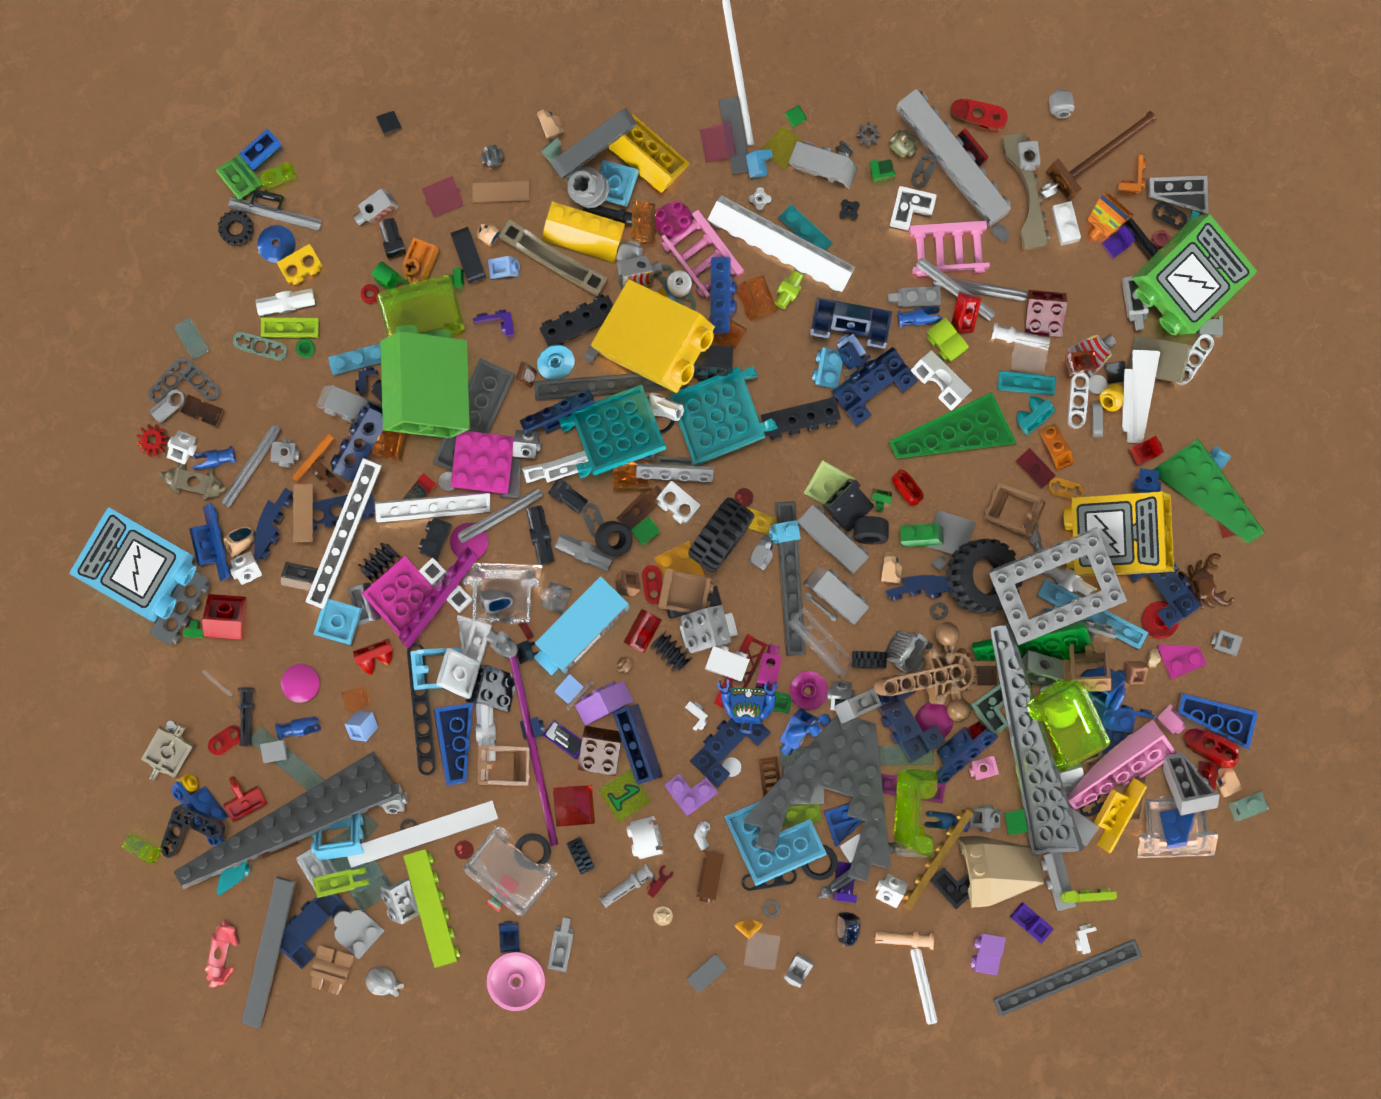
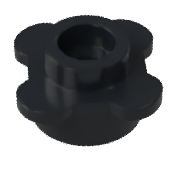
[839,199,860,220]

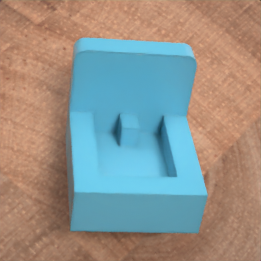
[769,520,801,544]

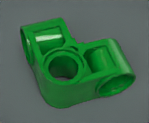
[372,261,411,299]

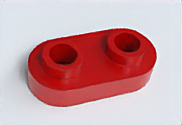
[892,469,924,505]
[642,565,662,604]
[208,725,240,755]

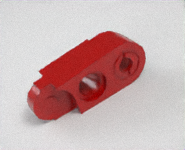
[950,98,1008,131]
[1184,728,1240,768]

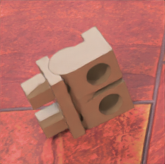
[310,945,355,995]

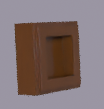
[977,666,997,686]

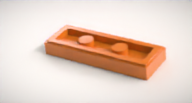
[292,434,336,484]

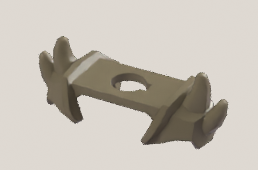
[160,463,225,500]

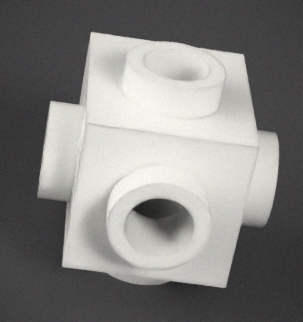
[167,430,197,464]
[230,551,262,585]
[876,874,908,908]

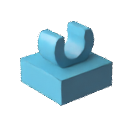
[1210,445,1231,470]

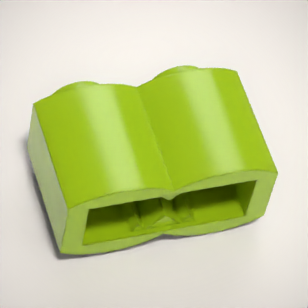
[926,318,969,363]

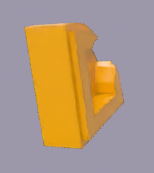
[735,920,762,939]

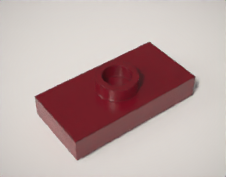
[1015,448,1056,489]

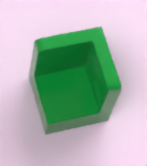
[869,159,896,182]
[631,516,660,547]
[1003,809,1028,836]

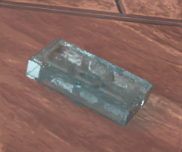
[173,317,210,360]

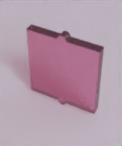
[700,122,736,162]
[422,176,464,217]

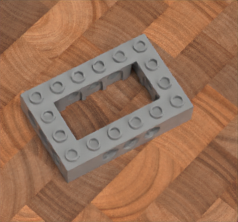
[989,527,1127,645]

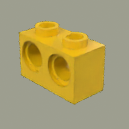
[277,244,322,285]

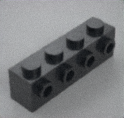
[539,294,613,347]
[761,397,841,441]

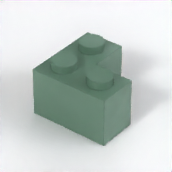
[970,683,1008,734]

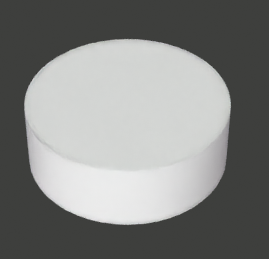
[1089,375,1107,395]
[439,472,456,492]
[722,757,741,777]

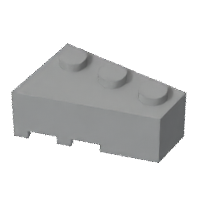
[789,141,858,189]
[1147,176,1208,214]
[316,385,382,428]

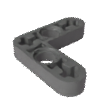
[148,357,220,403]

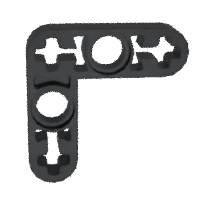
[160,804,225,858]

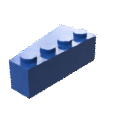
[1176,692,1258,750]
[433,703,473,786]

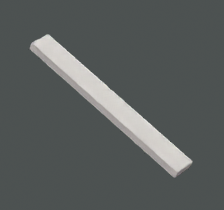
[347,801,498,868]

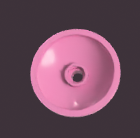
[487,952,545,1011]

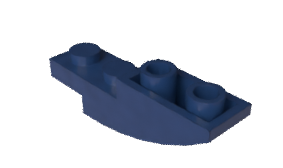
[254,488,293,562]
[885,575,952,601]

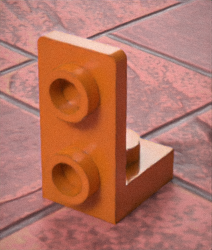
[1116,154,1146,195]
[1039,423,1074,471]

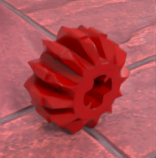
[136,424,169,456]

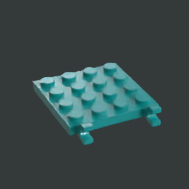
[669,366,777,466]
[559,385,666,478]

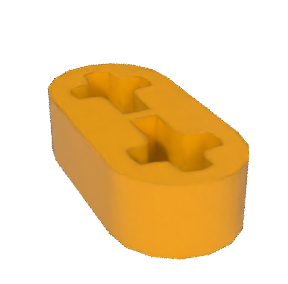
[1048,478,1084,500]

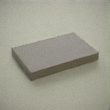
[1127,335,1191,383]

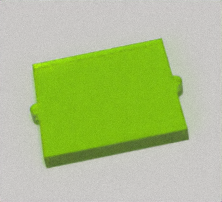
[761,125,803,170]

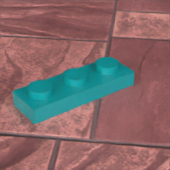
[778,204,833,251]

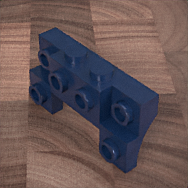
[810,297,892,349]
[831,347,917,426]
[1129,562,1203,629]
[877,679,946,764]
[690,718,771,788]
[280,894,352,969]

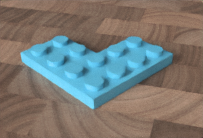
[724,801,826,886]

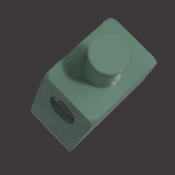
[1228,790,1269,821]

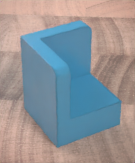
[746,149,773,177]

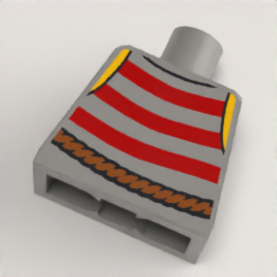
[353,188,400,225]
[617,255,663,290]
[1068,334,1117,379]

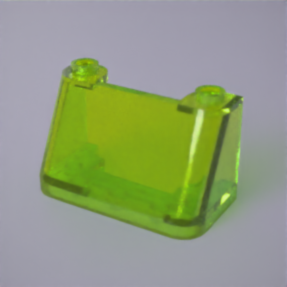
[377,275,465,337]
[1026,680,1110,771]
[894,768,938,856]

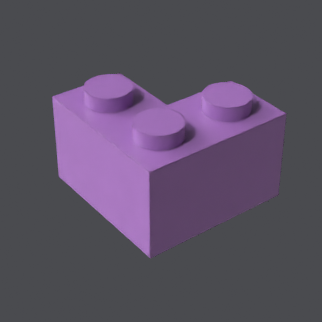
[575,681,634,726]
[664,773,718,816]
[971,933,1006,976]

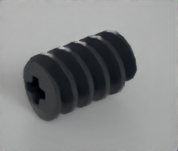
[358,542,401,583]
[650,630,693,672]

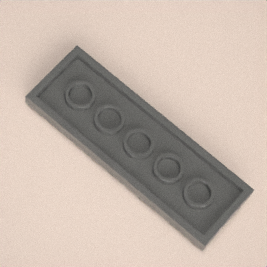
[433,358,515,471]

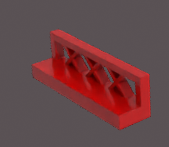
[714,634,768,709]

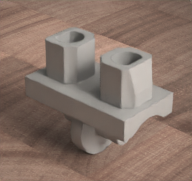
[486,629,518,659]

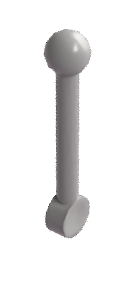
[805,593,837,621]

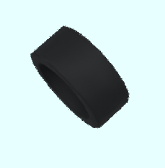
[514,833,551,870]
[802,844,838,881]

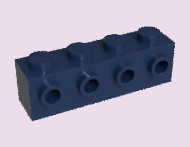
[612,704,663,785]

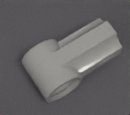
[150,390,187,424]

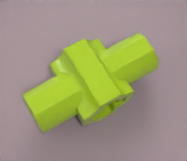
[774,270,804,309]

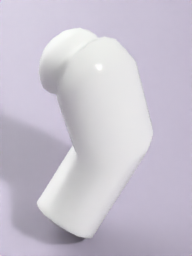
[694,821,710,851]

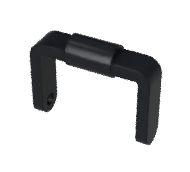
[250,190,284,213]

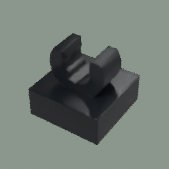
[516,640,539,664]

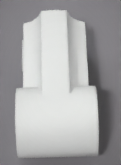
[648,393,684,421]

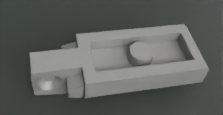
[888,286,941,308]
[547,917,574,972]

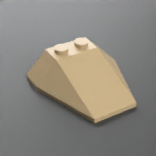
[958,836,1044,908]

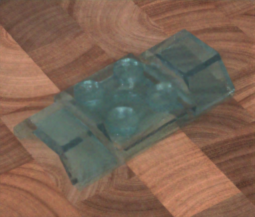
[323,826,392,911]

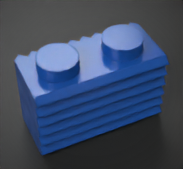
[240,129,282,170]

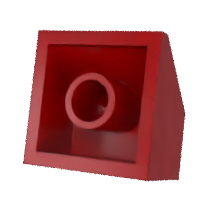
[202,594,246,639]

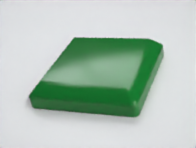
[785,105,807,127]

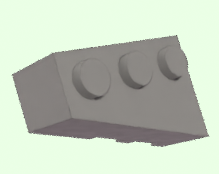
[803,566,869,625]
[1163,752,1220,815]

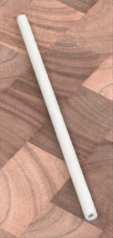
[722,0,754,146]

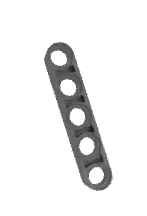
[551,108,638,179]

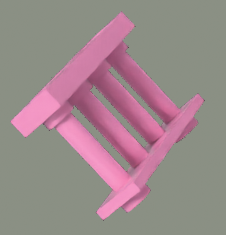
[661,210,744,300]
[909,221,990,277]

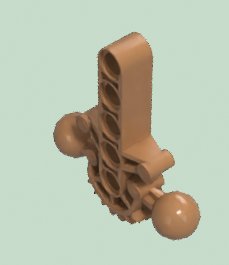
[874,622,978,722]

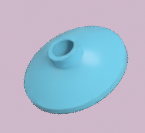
[537,345,575,380]

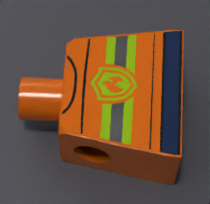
[1088,192,1135,240]

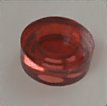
[734,488,754,507]
[518,620,534,640]
[454,840,474,860]

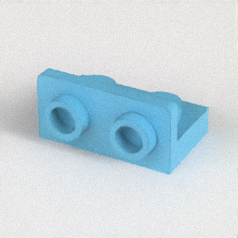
[812,346,843,389]

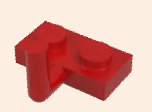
[223,776,267,822]

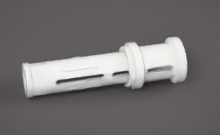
[991,322,1050,350]

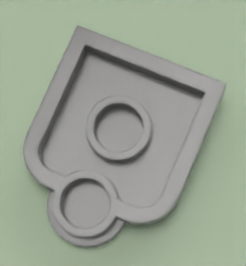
[333,908,385,959]

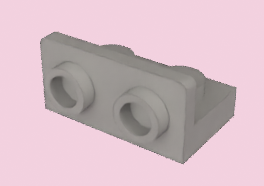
[380,879,419,924]

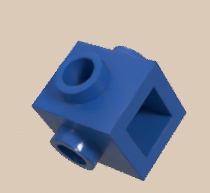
[1133,468,1162,493]

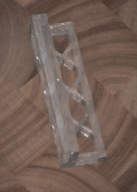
[787,607,852,679]

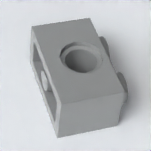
[1022,651,1064,686]

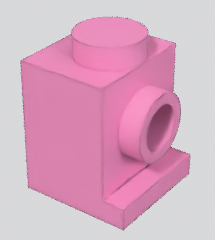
[1155,704,1186,735]
[968,756,999,781]

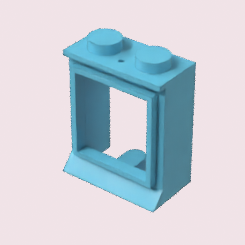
[411,647,461,690]
[311,812,364,860]

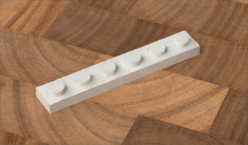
[375,492,490,522]

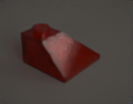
[553,785,595,827]

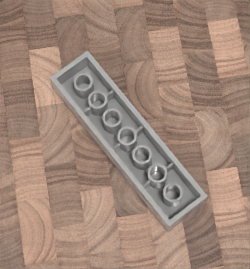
[896,89,1011,228]

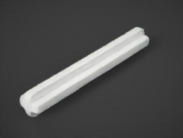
[910,948,937,1024]

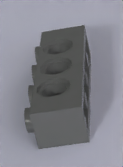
[150,571,211,646]

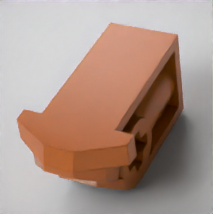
[402,237,440,292]

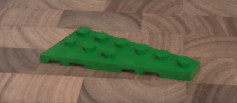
[888,392,1017,459]
[1152,438,1265,543]
[972,621,1099,663]

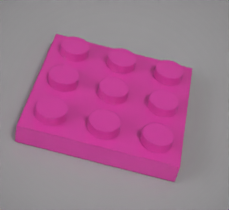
[450,431,514,494]
[362,555,435,636]

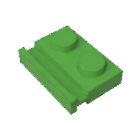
[216,154,262,200]

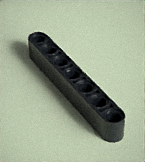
[407,643,437,776]

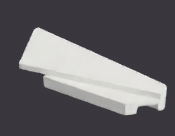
[1122,350,1160,443]
[521,451,588,483]

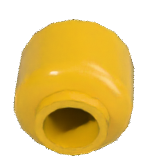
[1099,383,1124,412]

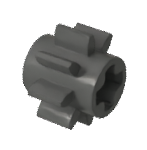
[856,122,880,147]
[480,145,504,167]

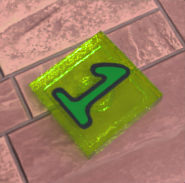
[598,769,651,822]

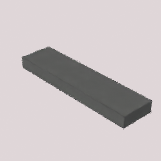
[719,97,749,175]

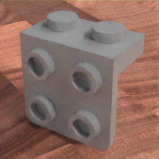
[681,605,732,653]

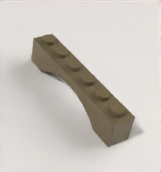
[1001,133,1050,251]
[499,220,608,297]

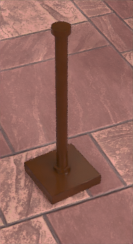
[1046,111,1157,202]

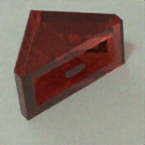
[1065,350,1099,376]

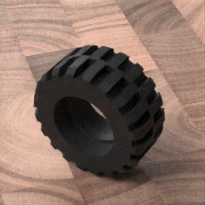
[688,497,755,572]
[946,538,1023,613]

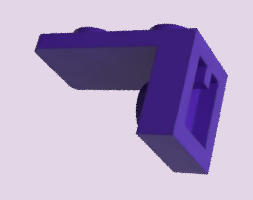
[1102,225,1135,259]
[473,310,515,338]
[832,862,857,903]

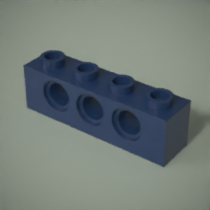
[330,402,383,482]
[313,491,375,531]

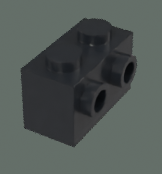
[418,517,453,561]

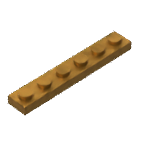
[904,807,974,910]

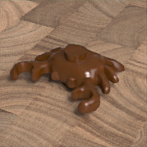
[1179,553,1235,609]

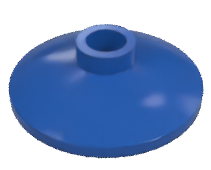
[257,225,296,263]

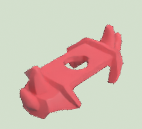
[204,920,239,987]

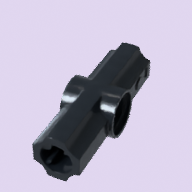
[526,505,555,565]

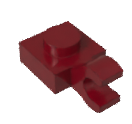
[647,865,674,898]

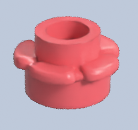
[1152,230,1171,248]

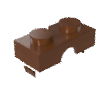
[181,395,224,428]
[311,456,349,494]

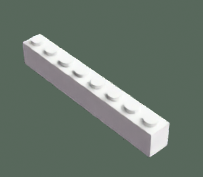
[708,195,856,292]
[305,458,382,609]

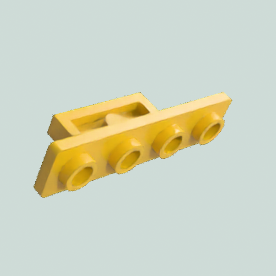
[1094,778,1147,853]

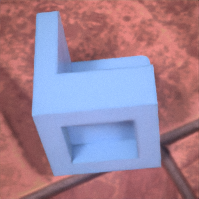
[554,674,584,704]
[345,711,378,741]

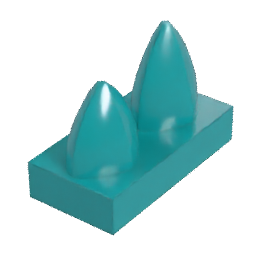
[1017,396,1056,436]

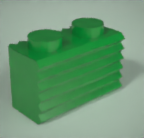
[900,522,944,547]

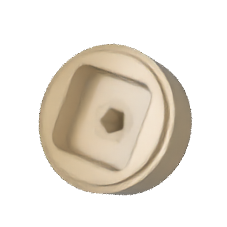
[1147,648,1161,668]
[653,906,673,926]

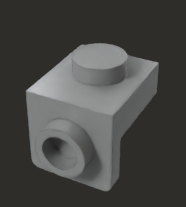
[784,953,814,988]

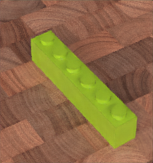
[403,849,460,968]

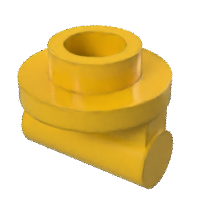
[177,774,199,795]

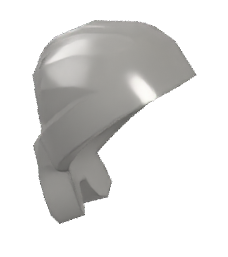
[365,966,404,997]

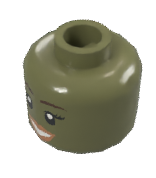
[889,129,918,158]

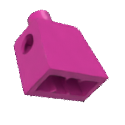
[756,644,782,689]

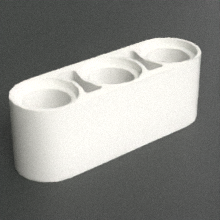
[1176,334,1214,385]
[1067,372,1089,429]

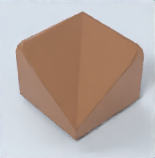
[615,570,640,596]
[1124,661,1149,685]

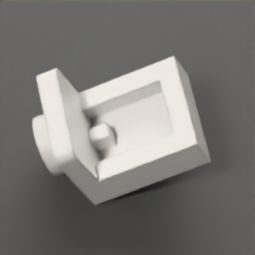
[685,701,708,731]
[1075,924,1097,954]

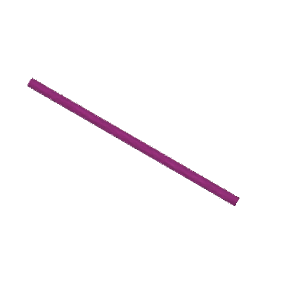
[509,656,558,846]

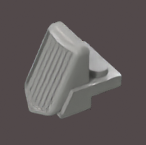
[885,630,933,672]

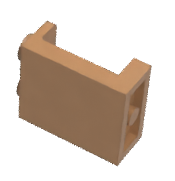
[658,569,714,613]

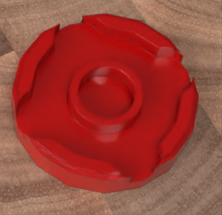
[1141,601,1179,639]

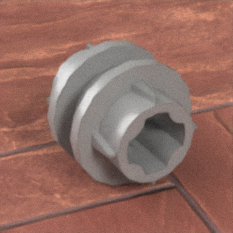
[568,167,609,208]

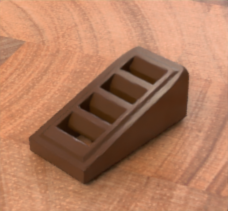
[516,361,537,388]
[758,756,780,797]

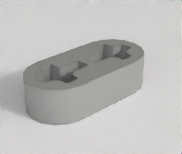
[1091,401,1103,438]

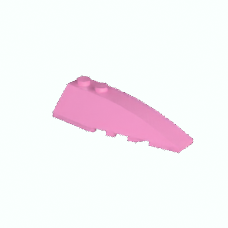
[1067,720,1177,810]

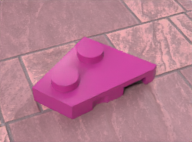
[1156,644,1207,680]

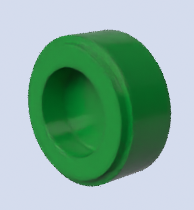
[296,339,315,358]

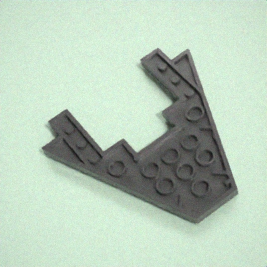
[744,715,891,882]

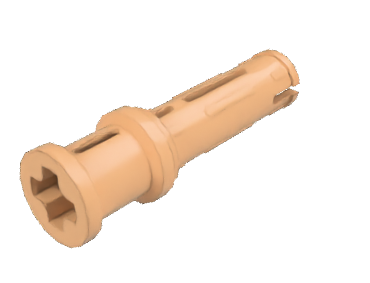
[875,931,934,949]

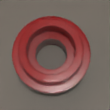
[361,284,380,303]

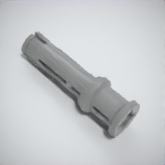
[599,863,655,908]

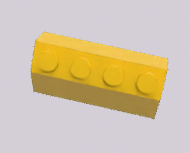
[608,114,690,193]
[542,202,625,263]

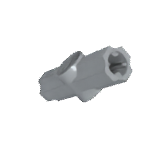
[555,533,614,571]

